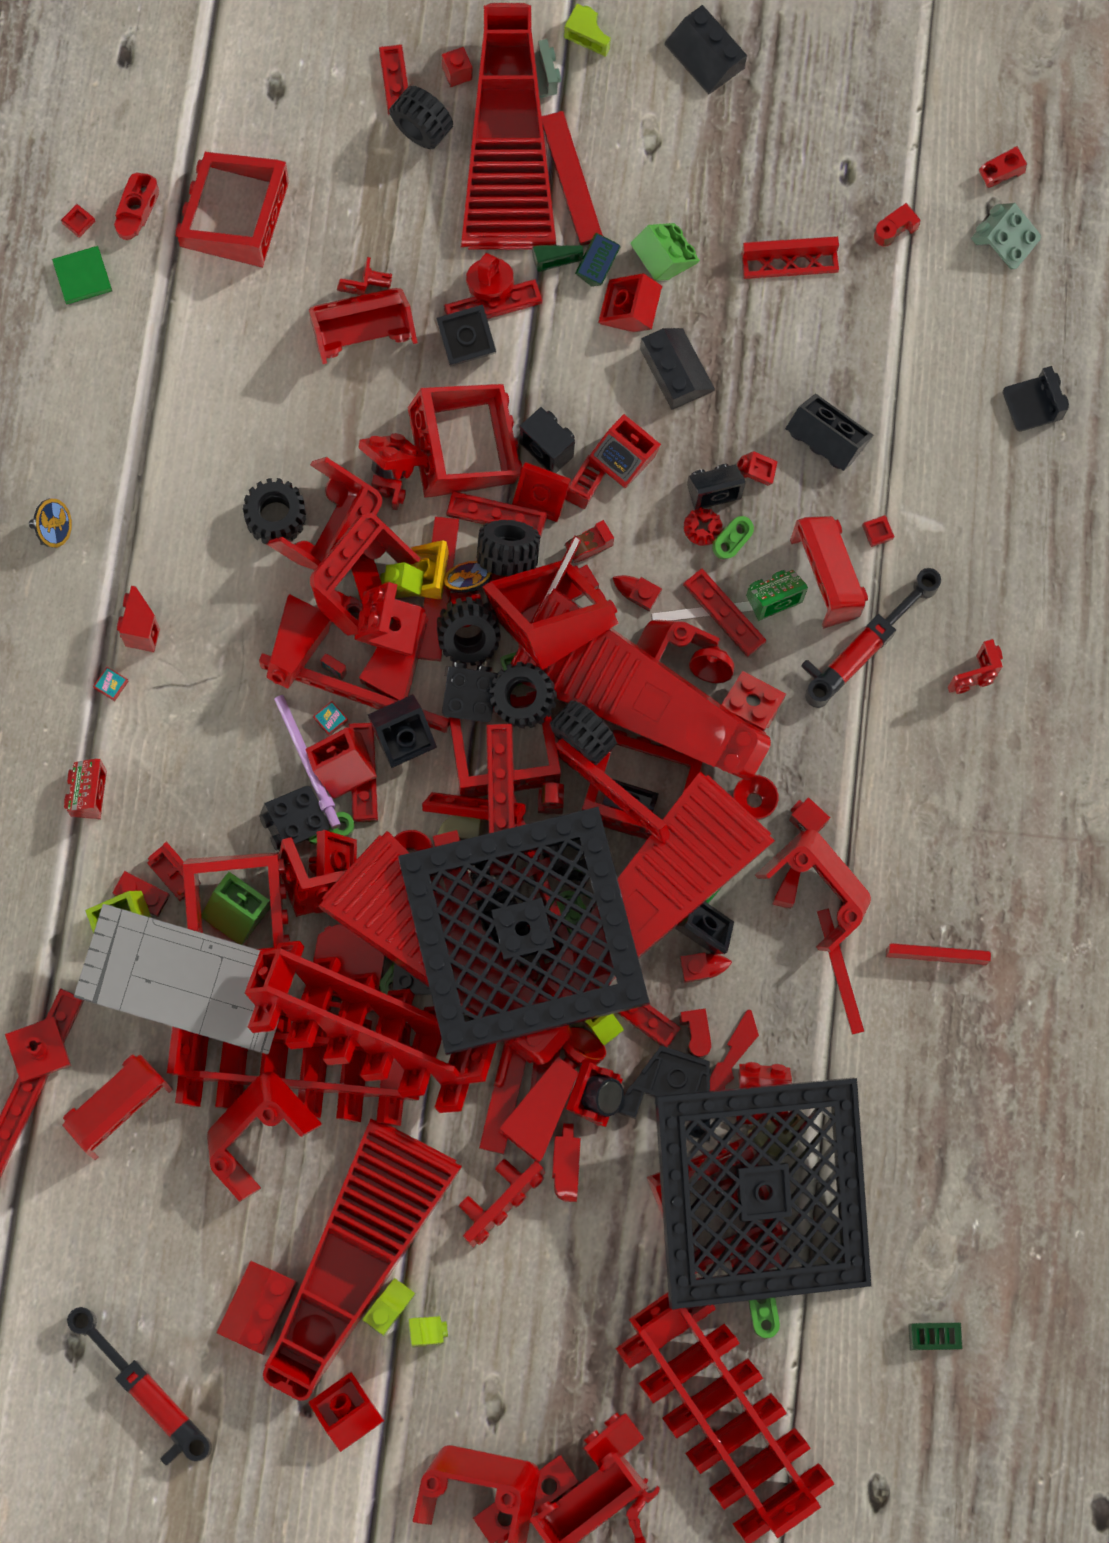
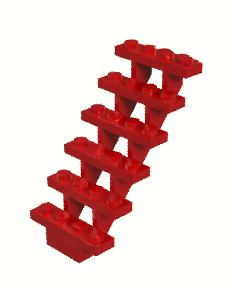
[245,940,497,1113]
[167,1010,420,1126]
[615,1292,834,1543]

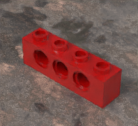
[473,1455,579,1543]

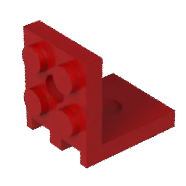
[354,582,421,656]
[279,837,347,917]

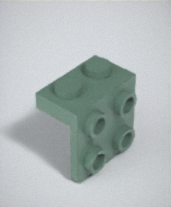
[534,39,561,98]
[971,203,1041,269]

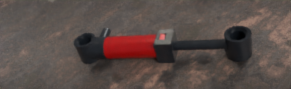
[801,568,941,708]
[67,1307,212,1466]

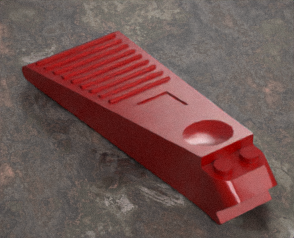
[461,3,557,250]
[511,588,771,780]
[536,771,775,998]
[318,831,572,1065]
[263,1118,462,1401]

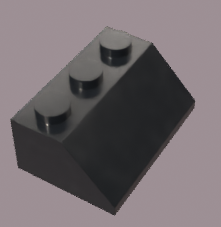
[665,5,747,95]
[640,328,715,410]
[785,393,874,471]

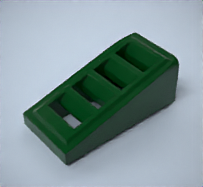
[532,245,584,272]
[908,1323,963,1351]

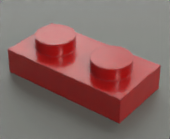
[112,871,170,917]

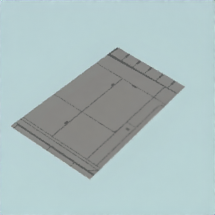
[74,904,279,1054]

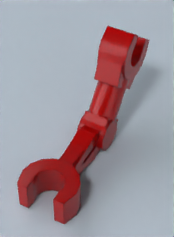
[626,1478,660,1543]

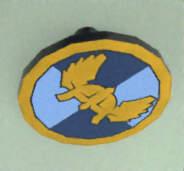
[29,498,72,548]
[444,561,492,593]

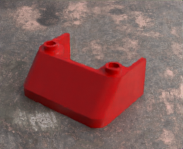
[309,288,418,364]
[267,457,382,570]
[310,513,421,636]
[790,516,868,629]
[636,620,720,661]
[755,830,871,952]
[62,1054,173,1160]
[207,1072,322,1202]
[412,1445,539,1543]
[529,1451,649,1543]

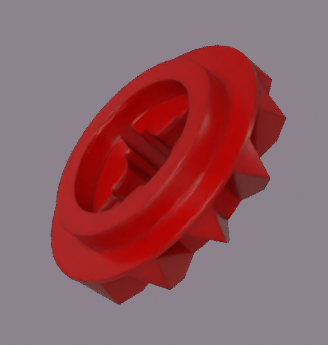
[684,507,723,546]

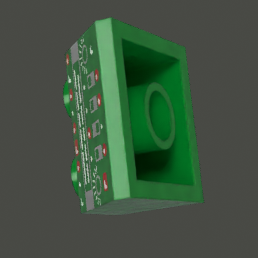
[746,570,808,621]

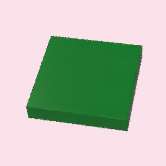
[52,246,112,305]

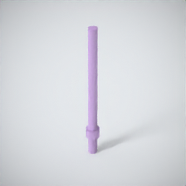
[274,695,341,829]

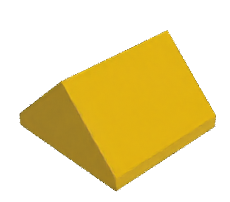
[411,540,449,599]

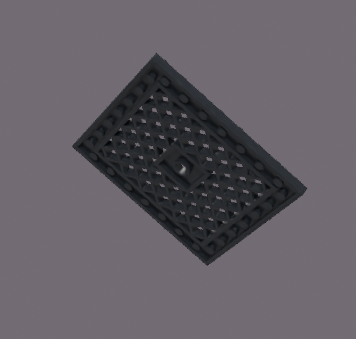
[398,807,650,1055]
[655,1077,872,1309]

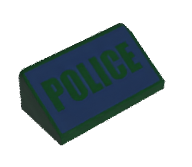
[575,233,621,287]

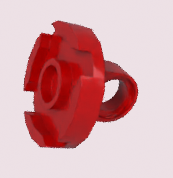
[466,253,514,301]

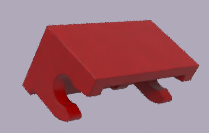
[147,841,201,901]

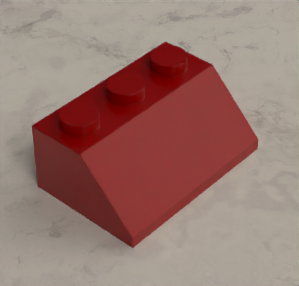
[216,1261,298,1355]

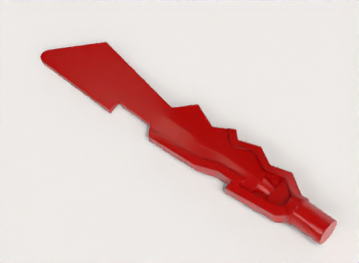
[710,1010,759,1091]

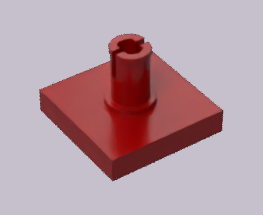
[512,462,571,522]
[309,830,357,877]
[5,1016,72,1084]

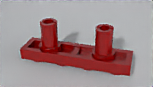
[459,1159,545,1248]

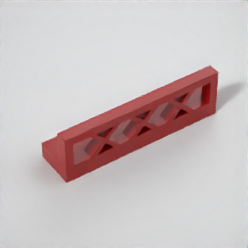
[741,236,839,279]

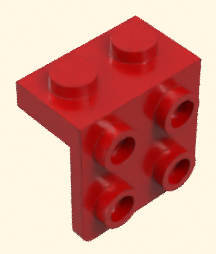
[947,639,1003,694]
[736,1062,792,1126]

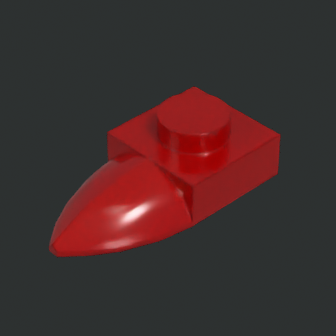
[613,575,662,612]
[680,952,732,983]

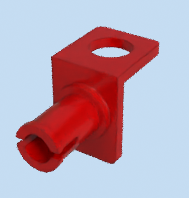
[337,257,392,295]

